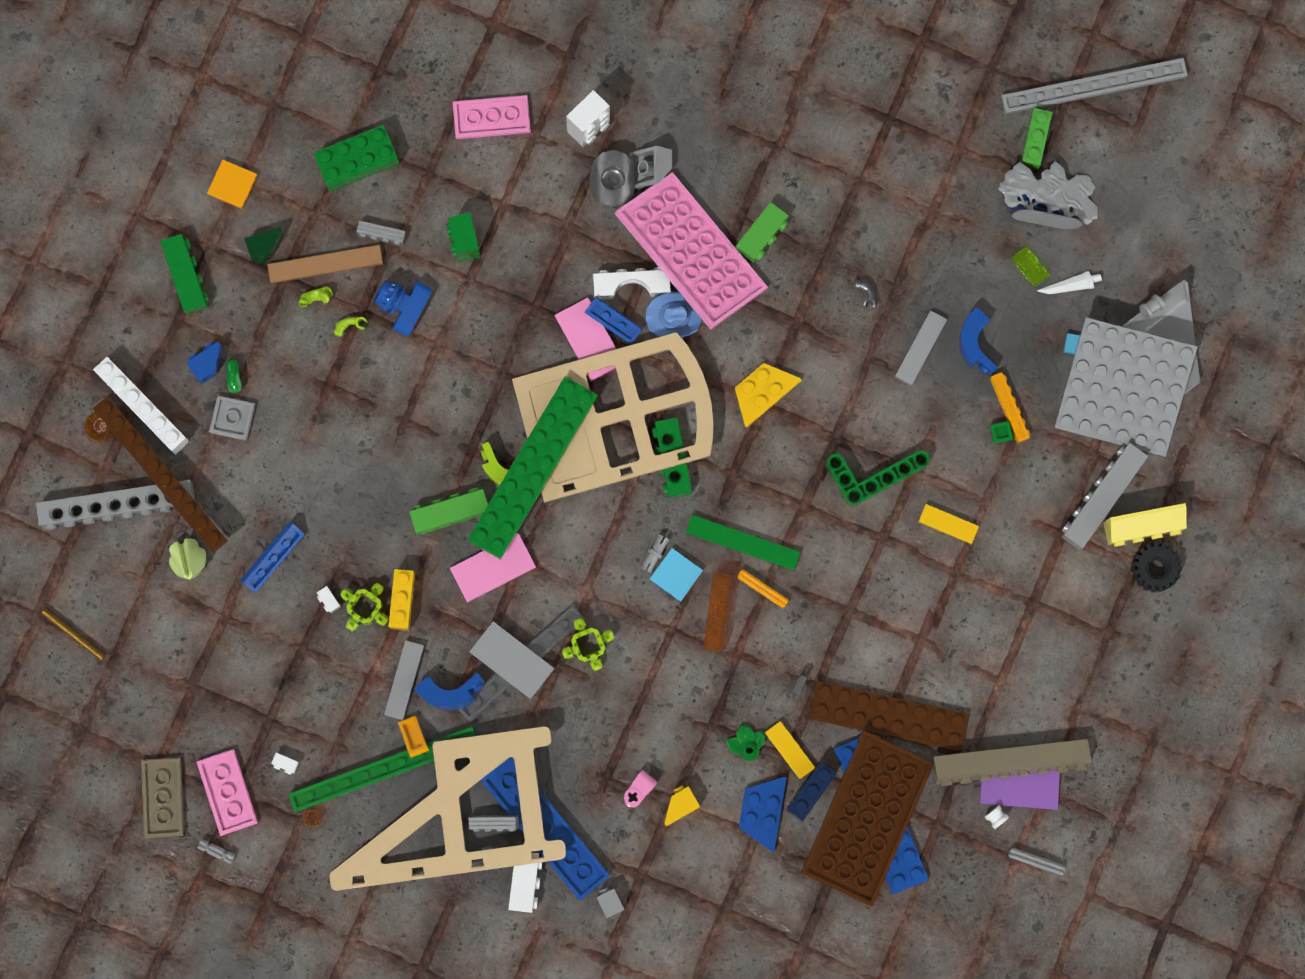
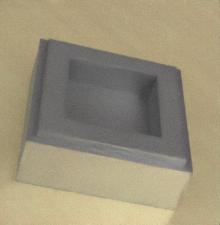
[791,675,807,697]

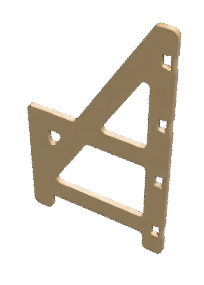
[330,726,566,891]

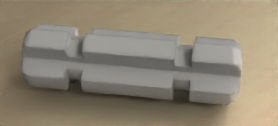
[197,839,235,864]

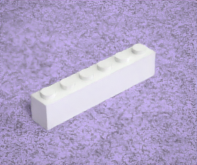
[93,357,189,455]

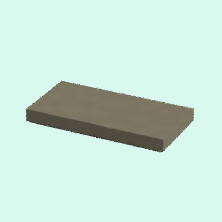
[141,757,184,838]

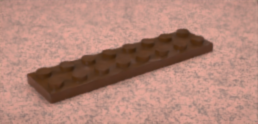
[809,681,969,752]

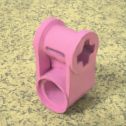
[624,770,658,808]

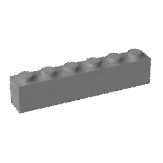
[1061,443,1148,550]

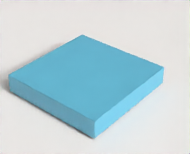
[649,548,703,602]

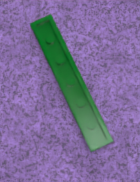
[685,515,801,571]

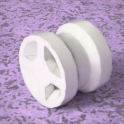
[985,805,1009,829]

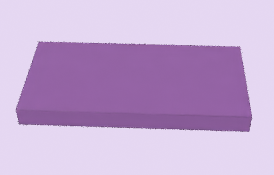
[979,771,1060,810]

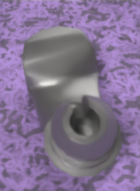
[853,280,876,311]

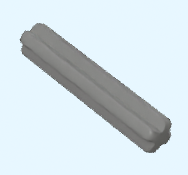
[1008,847,1065,875]

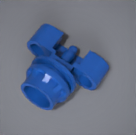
[373,280,433,337]

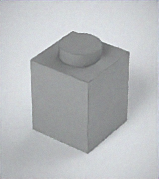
[597,887,624,918]

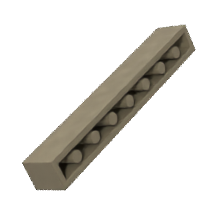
[932,739,1092,786]

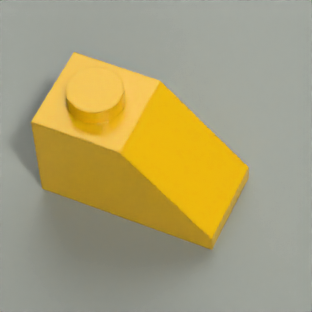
[664,785,700,827]

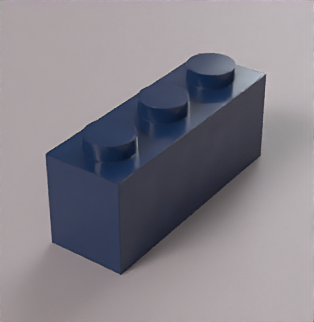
[786,762,837,822]

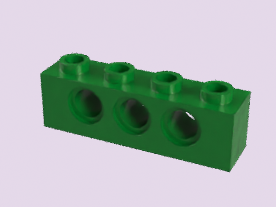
[652,418,692,499]

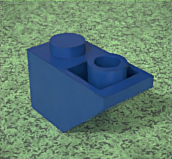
[186,342,223,385]

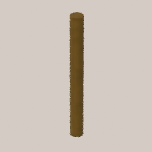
[41,608,106,661]

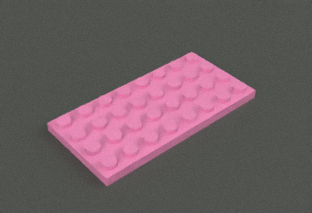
[615,172,768,330]

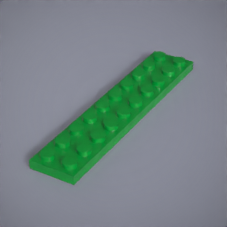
[467,376,598,560]

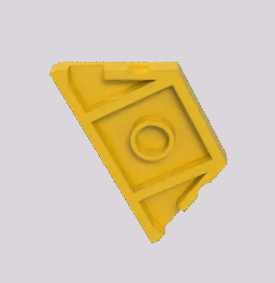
[735,363,802,428]

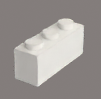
[508,853,542,913]

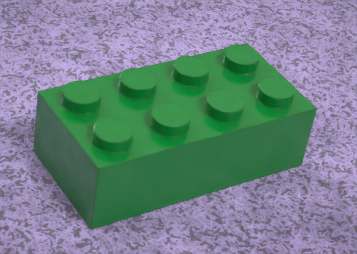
[313,125,399,193]

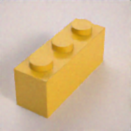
[388,569,415,631]

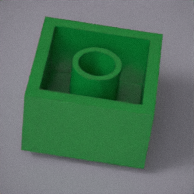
[446,212,480,262]

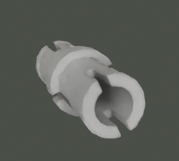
[641,534,669,574]

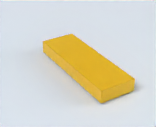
[918,504,979,544]
[765,721,815,780]

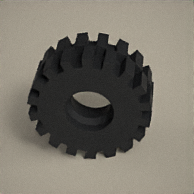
[1131,543,1182,592]

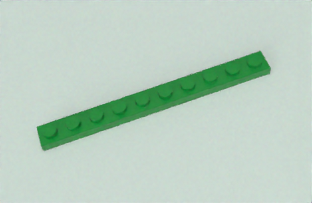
[288,727,476,813]

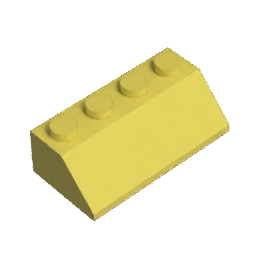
[1103,503,1187,547]

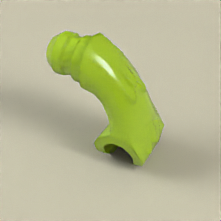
[298,286,333,307]
[334,317,368,337]

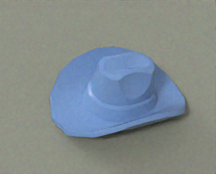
[645,292,702,337]

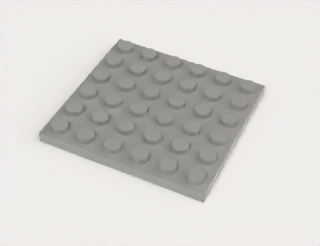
[1054,317,1198,457]

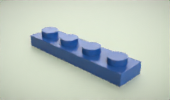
[240,521,305,593]

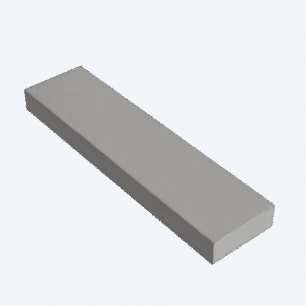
[895,311,947,386]
[384,640,424,720]

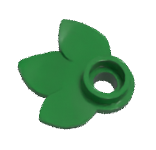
[726,724,765,761]

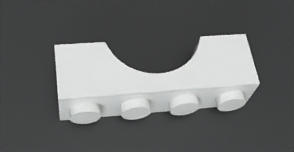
[593,267,671,300]

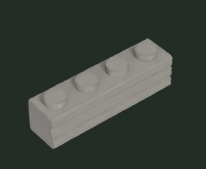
[357,221,406,246]
[468,815,519,832]

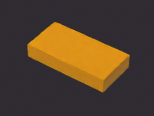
[398,715,429,758]

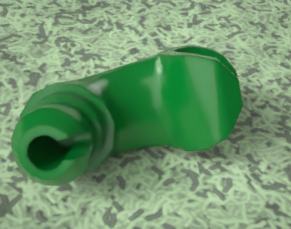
[226,358,242,393]

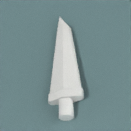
[1037,271,1102,294]

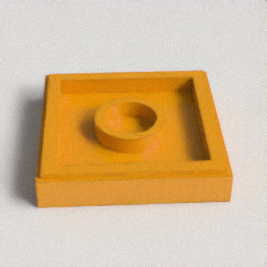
[207,160,258,209]

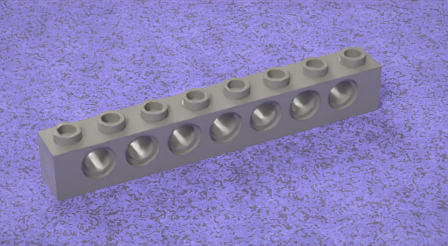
[36,480,195,530]

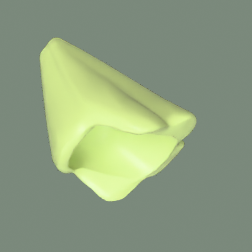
[169,538,206,579]

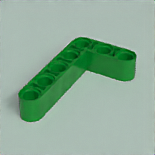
[826,450,930,507]

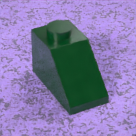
[244,227,284,265]

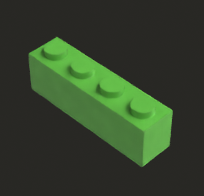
[409,488,488,536]

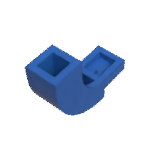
[959,307,998,376]
[413,673,486,711]

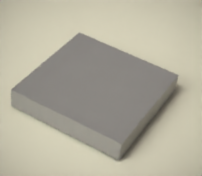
[209,395,256,441]

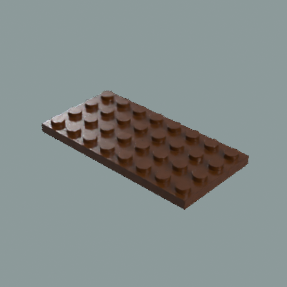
[800,731,934,907]

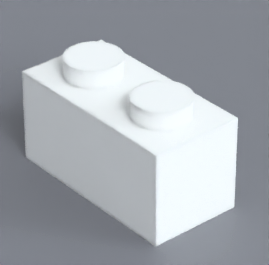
[317,586,341,614]
[271,753,300,775]

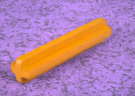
[737,569,789,608]

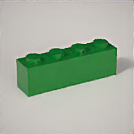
[160,234,210,315]

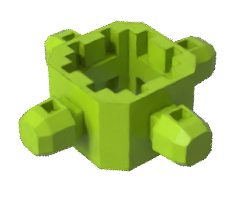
[340,583,389,632]
[562,618,615,671]

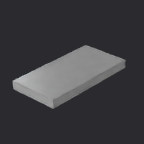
[470,622,554,699]

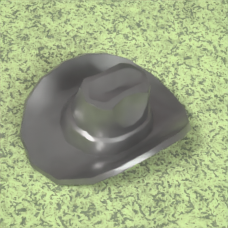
[590,150,636,207]

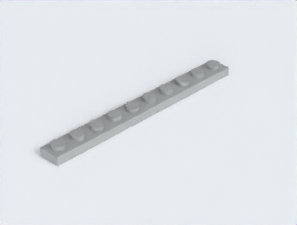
[1001,58,1188,115]

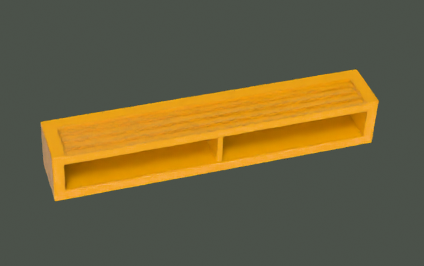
[989,372,1030,444]

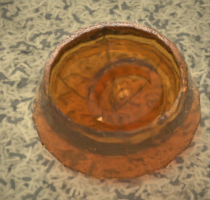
[83,412,114,443]

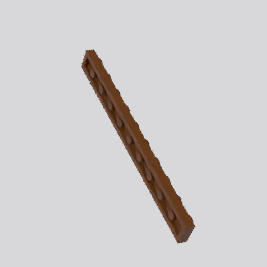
[93,396,228,553]

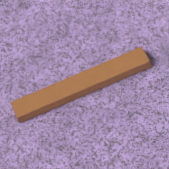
[267,245,383,284]

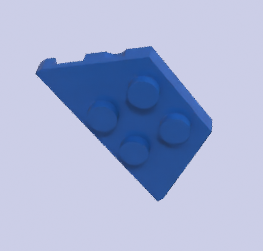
[739,777,786,852]

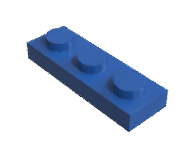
[585,296,642,345]

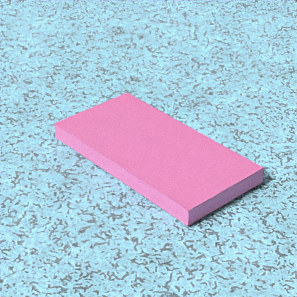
[453,95,531,139]
[555,298,616,382]
[450,533,536,603]
[197,749,258,836]

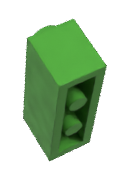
[1020,108,1052,171]
[736,202,789,263]

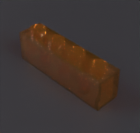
[702,573,733,654]

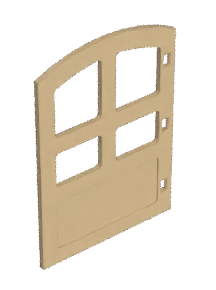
[512,332,714,503]

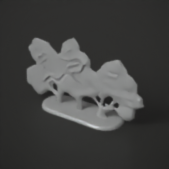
[998,161,1098,229]

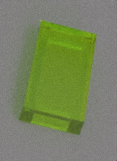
[1011,246,1050,287]

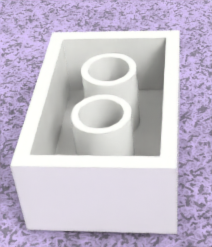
[566,90,610,147]

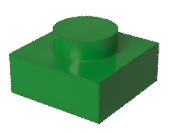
[989,421,1013,445]

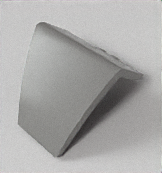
[1122,280,1200,394]

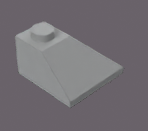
[629,146,672,189]

